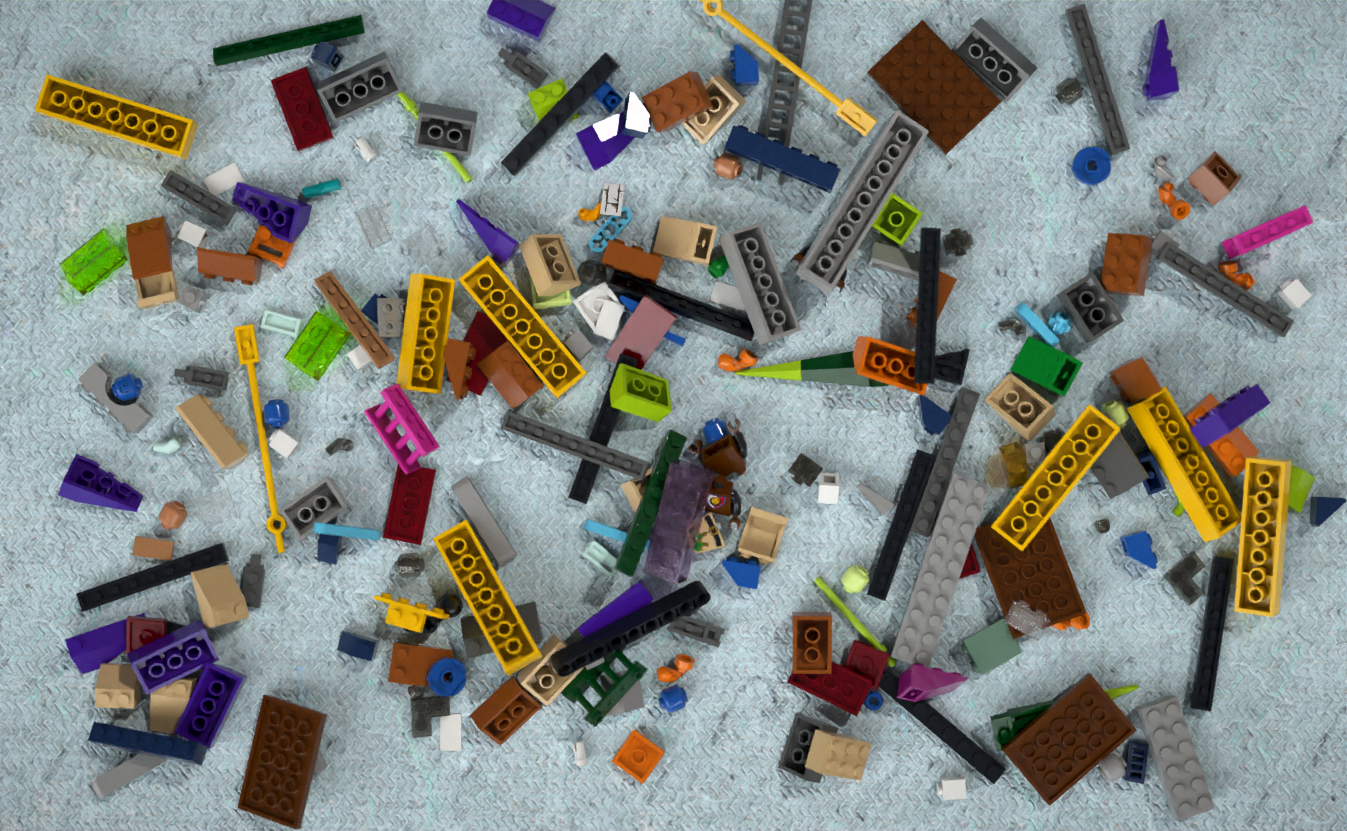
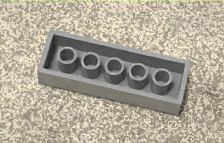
[719,222,801,346]
[1135,695,1215,821]

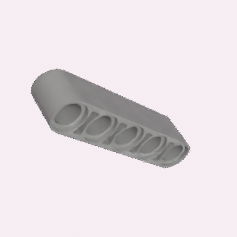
[451,476,517,565]
[90,735,174,799]

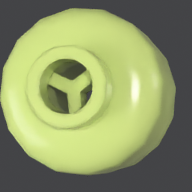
[1101,399,1130,428]
[841,564,870,594]

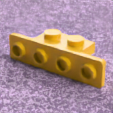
[373,592,449,633]

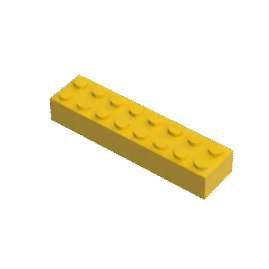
[34,74,198,160]
[458,255,587,399]
[1127,386,1242,542]
[991,404,1121,551]
[1234,456,1292,617]
[432,519,543,676]

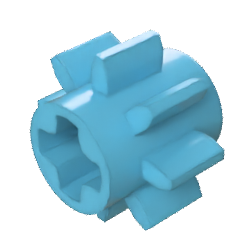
[1047,311,1072,335]

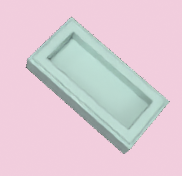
[260,309,303,338]
[582,539,618,578]

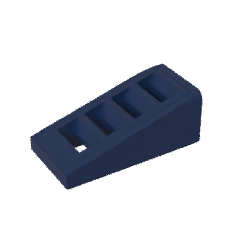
[1122,741,1149,784]

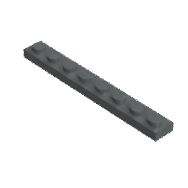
[1065,4,1130,156]
[1156,242,1294,337]
[910,387,980,538]
[501,411,650,481]

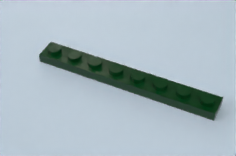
[213,15,365,66]
[614,429,687,577]

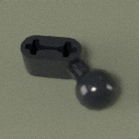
[403,594,463,634]

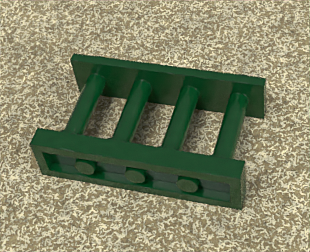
[561,646,648,727]

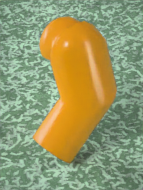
[578,202,601,221]

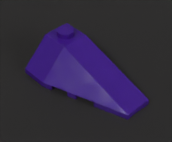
[1142,19,1179,101]
[576,103,652,171]
[233,182,312,243]
[456,199,520,265]
[58,454,143,512]
[65,613,146,674]

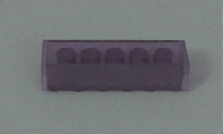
[643,460,714,584]

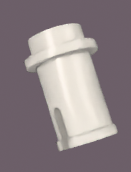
[354,137,377,163]
[572,741,589,766]

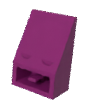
[897,663,968,702]

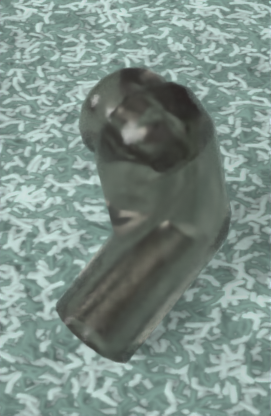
[998,319,1026,337]
[325,438,354,456]

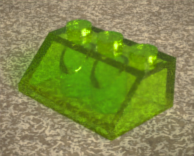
[60,228,128,296]
[284,310,351,381]

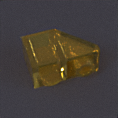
[999,442,1028,489]

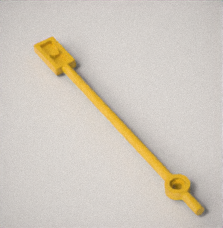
[700,0,878,137]
[234,324,287,553]

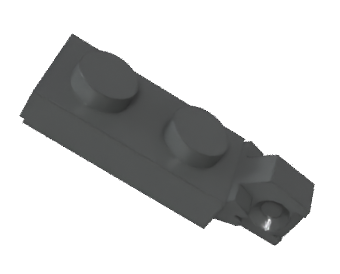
[498,48,548,89]
[174,365,230,391]
[242,554,265,608]

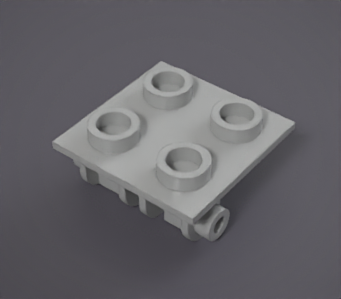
[377,298,407,338]

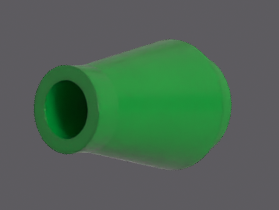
[707,254,729,279]

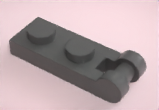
[668,615,725,647]

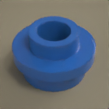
[864,691,883,710]

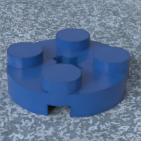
[1071,147,1111,186]
[426,657,466,697]

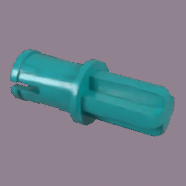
[302,178,341,199]

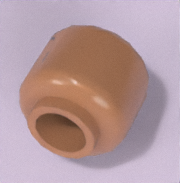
[713,152,743,180]
[158,500,187,530]

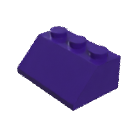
[486,0,556,43]

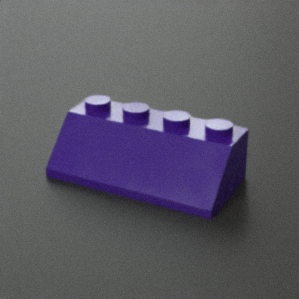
[577,580,654,637]
[127,619,219,695]
[174,662,248,749]

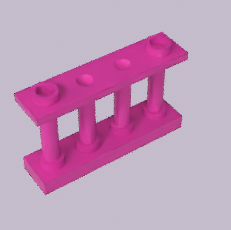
[1221,205,1313,259]
[364,383,440,475]

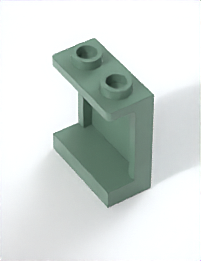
[960,617,1022,675]

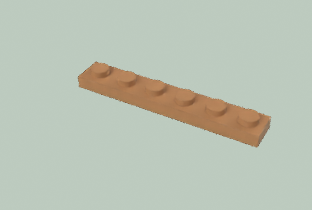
[314,271,395,370]

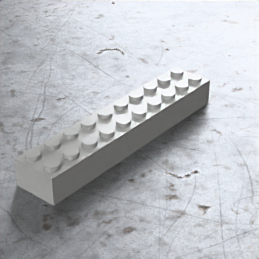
[795,110,929,294]
[890,473,991,668]

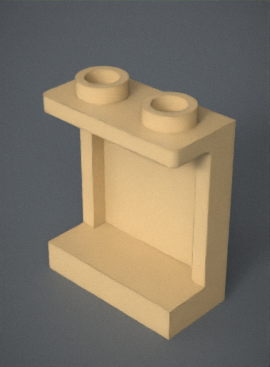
[128,263,180,309]
[737,507,788,565]

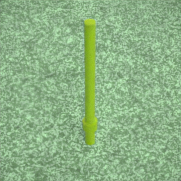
[397,91,473,183]
[814,576,897,668]

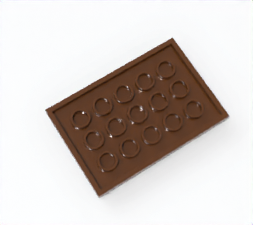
[867,20,1001,155]
[974,517,1086,639]
[1001,673,1137,806]
[237,695,327,830]

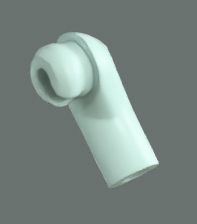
[153,435,182,454]

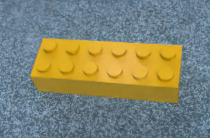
[396,273,455,394]

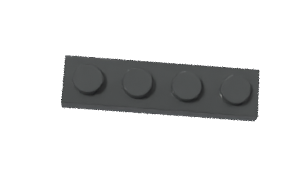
[161,169,237,225]

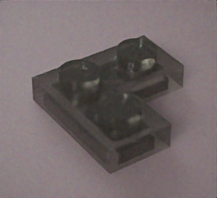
[1163,551,1206,606]
[410,696,450,738]

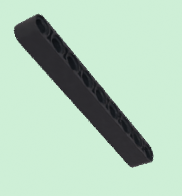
[550,581,711,677]

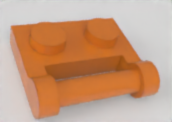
[247,224,297,269]

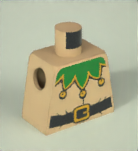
[677,512,725,554]

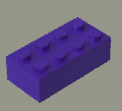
[1190,384,1271,448]

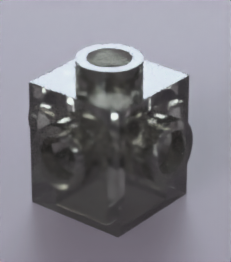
[942,228,973,257]
[788,453,823,487]

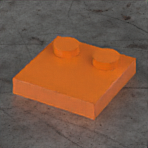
[612,729,666,784]

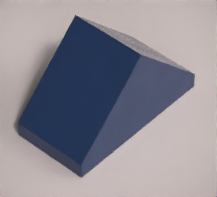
[1310,497,1347,527]

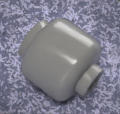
[1097,753,1127,782]

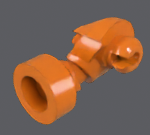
[1158,182,1190,220]
[1218,261,1255,290]
[718,348,759,372]
[1052,612,1090,630]
[657,654,695,683]

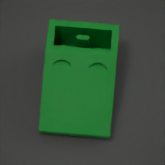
[1010,336,1083,397]

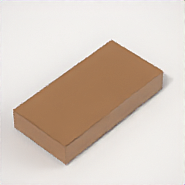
[132,536,175,561]

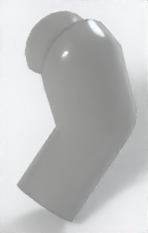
[1154,155,1174,182]

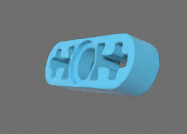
[589,207,632,253]
[1015,302,1060,348]

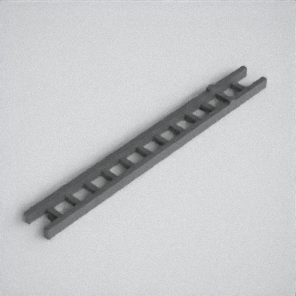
[756,0,812,185]

